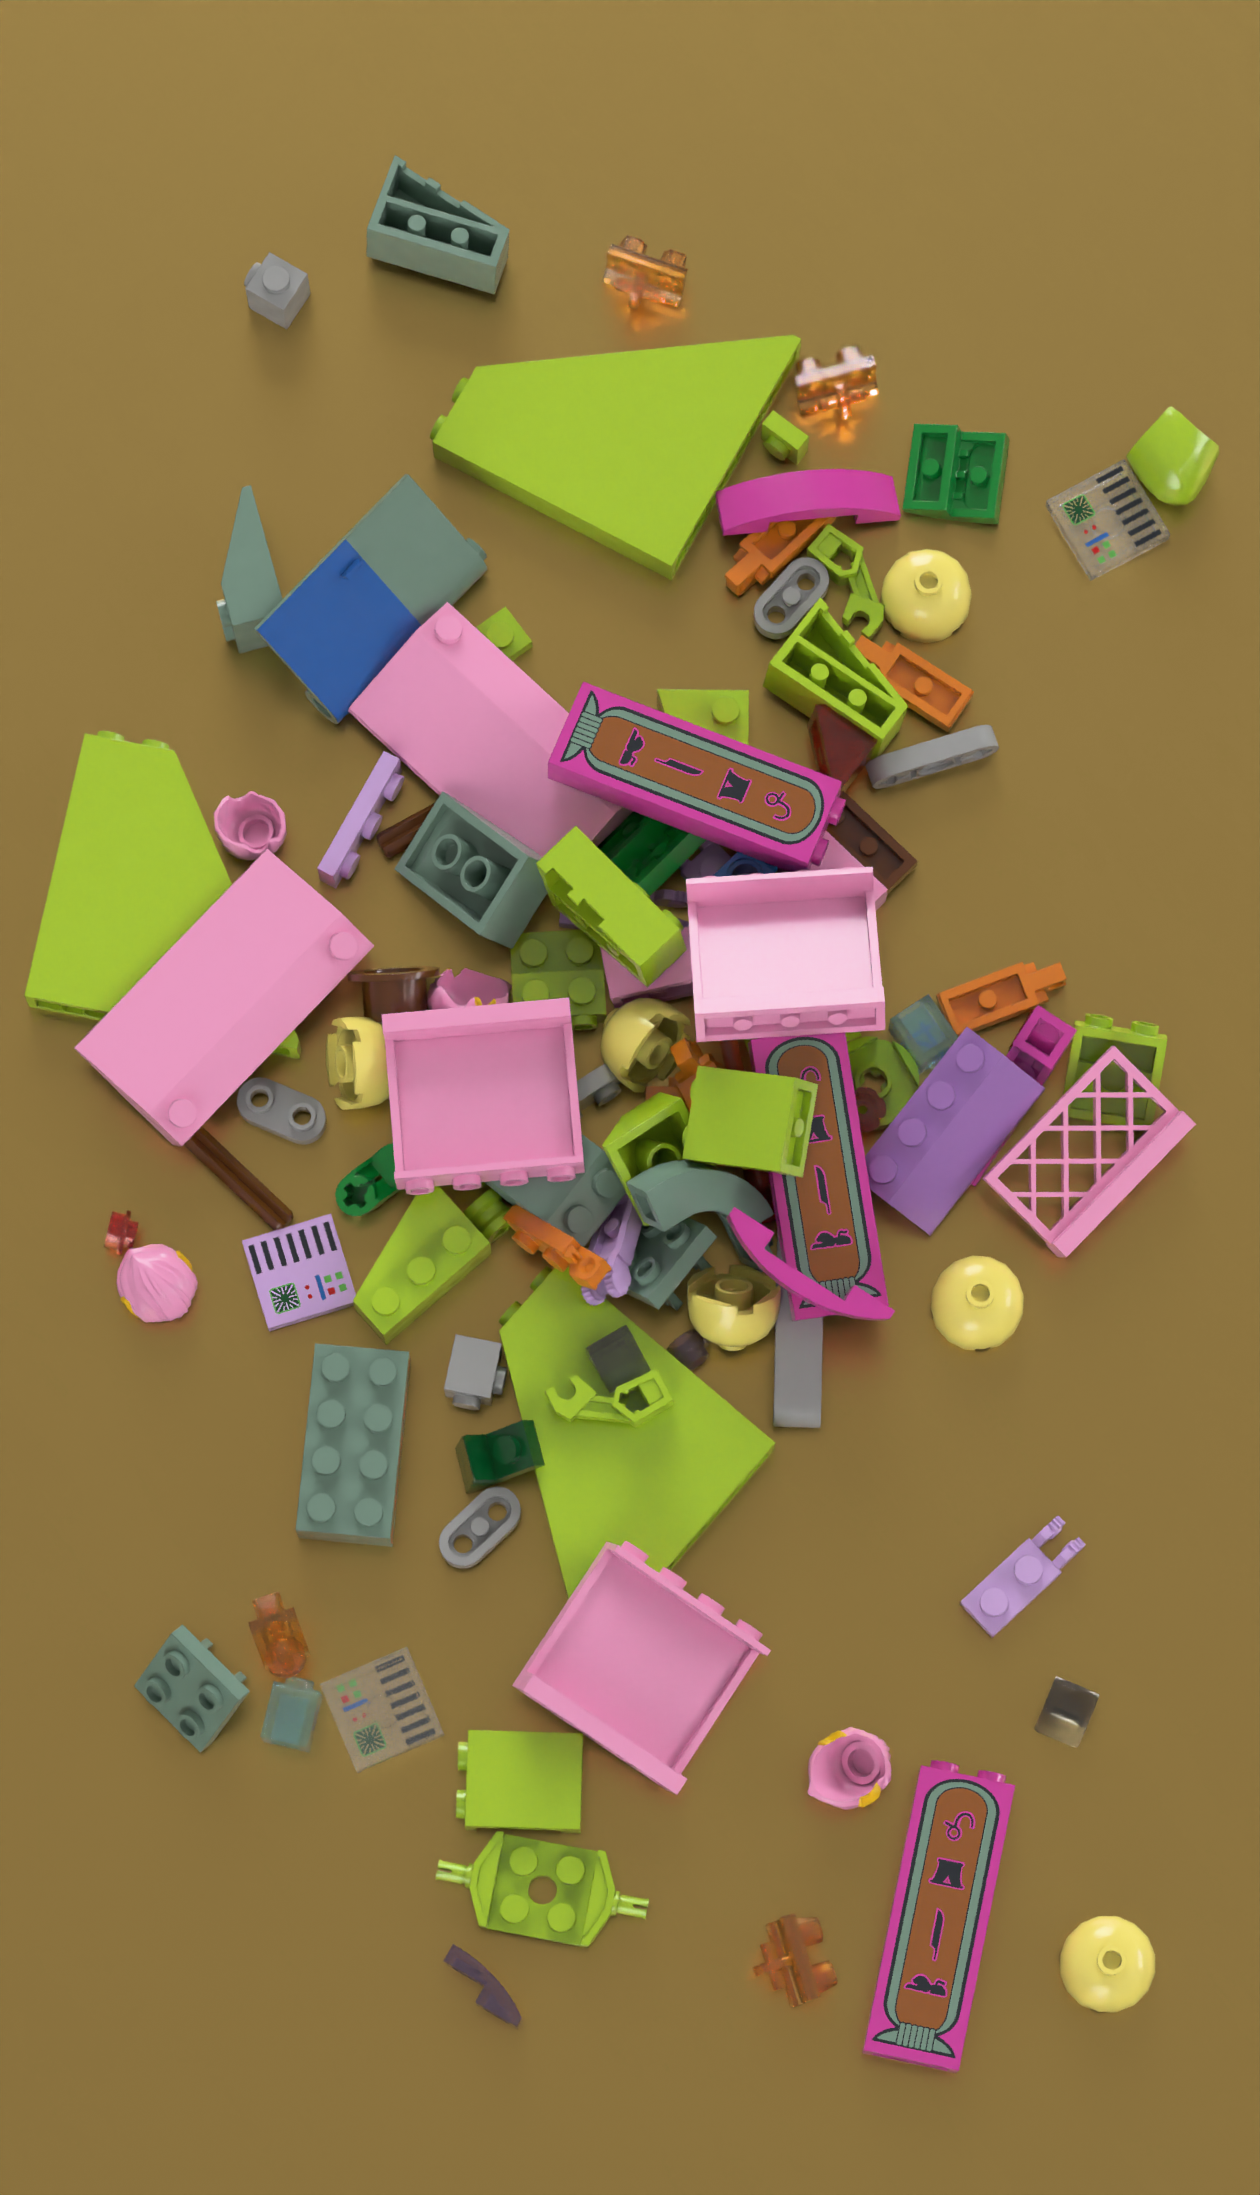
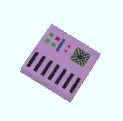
[242,1214,356,1331]

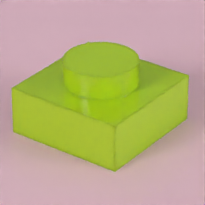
[761,410,809,465]
[476,606,533,661]

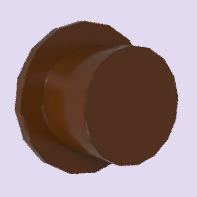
[347,966,440,1022]

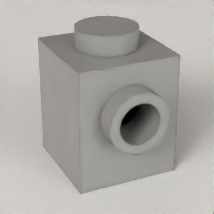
[244,252,311,330]
[444,1334,508,1410]

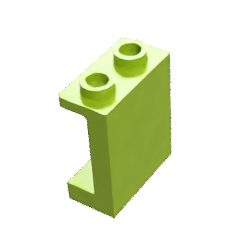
[682,1066,818,1178]
[456,1730,583,1834]

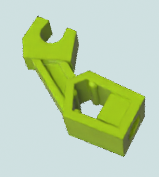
[807,523,885,640]
[545,1369,674,1428]

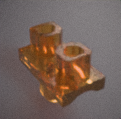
[602,235,688,310]
[794,345,879,420]
[248,1592,310,1678]
[752,1913,838,2008]

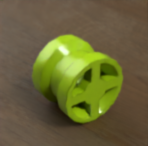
[463,1188,512,1244]

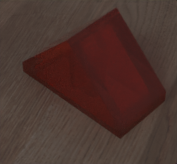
[807,704,878,798]

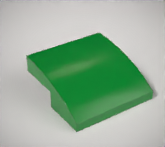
[902,424,1010,524]
[598,811,706,896]

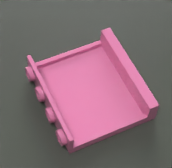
[686,867,885,1042]
[381,998,585,1195]
[512,1541,771,1795]

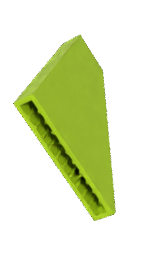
[430,335,801,580]
[24,731,302,1059]
[499,1266,775,1600]

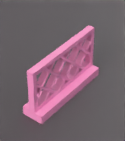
[982,1045,1196,1257]

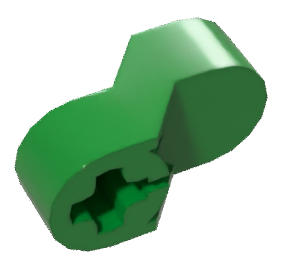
[335,1143,402,1216]

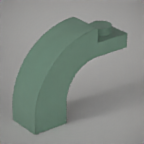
[626,1160,774,1273]

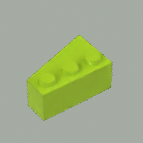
[763,597,908,759]
[657,689,749,745]
[536,826,687,987]
[353,1186,492,1345]

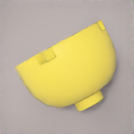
[880,549,972,643]
[600,998,691,1093]
[326,1017,389,1110]
[931,1256,1024,1350]
[687,1265,781,1351]
[1060,1916,1156,2013]

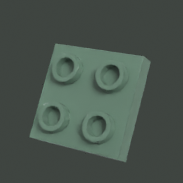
[627,1218,717,1311]
[134,1624,250,1753]

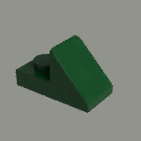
[455,1420,545,1493]

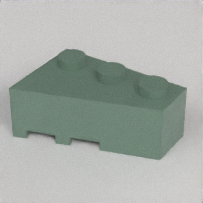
[366,155,510,294]

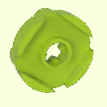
[847,1036,919,1131]

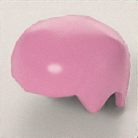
[214,791,287,860]

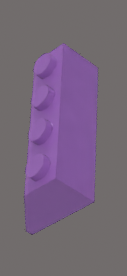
[865,1027,1045,1235]

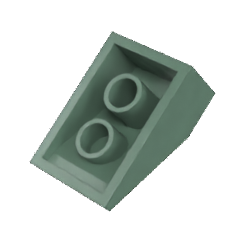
[216,485,282,654]
[395,791,547,949]
[485,1135,626,1247]

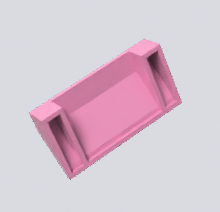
[348,602,633,857]
[74,849,374,1146]

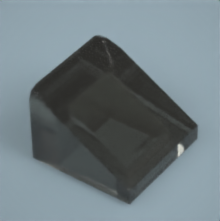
[586,1325,651,1394]
[1035,1676,1100,1747]

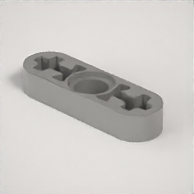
[866,725,999,789]

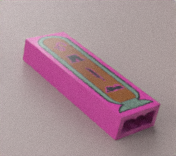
[548,682,846,872]
[748,1033,889,1322]
[862,1760,1015,2073]

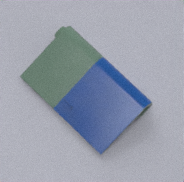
[254,474,487,724]

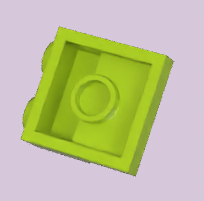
[510,930,607,1031]
[1060,1014,1168,1125]

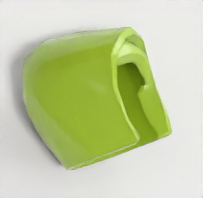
[1126,406,1220,506]

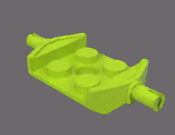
[436,1831,649,1948]

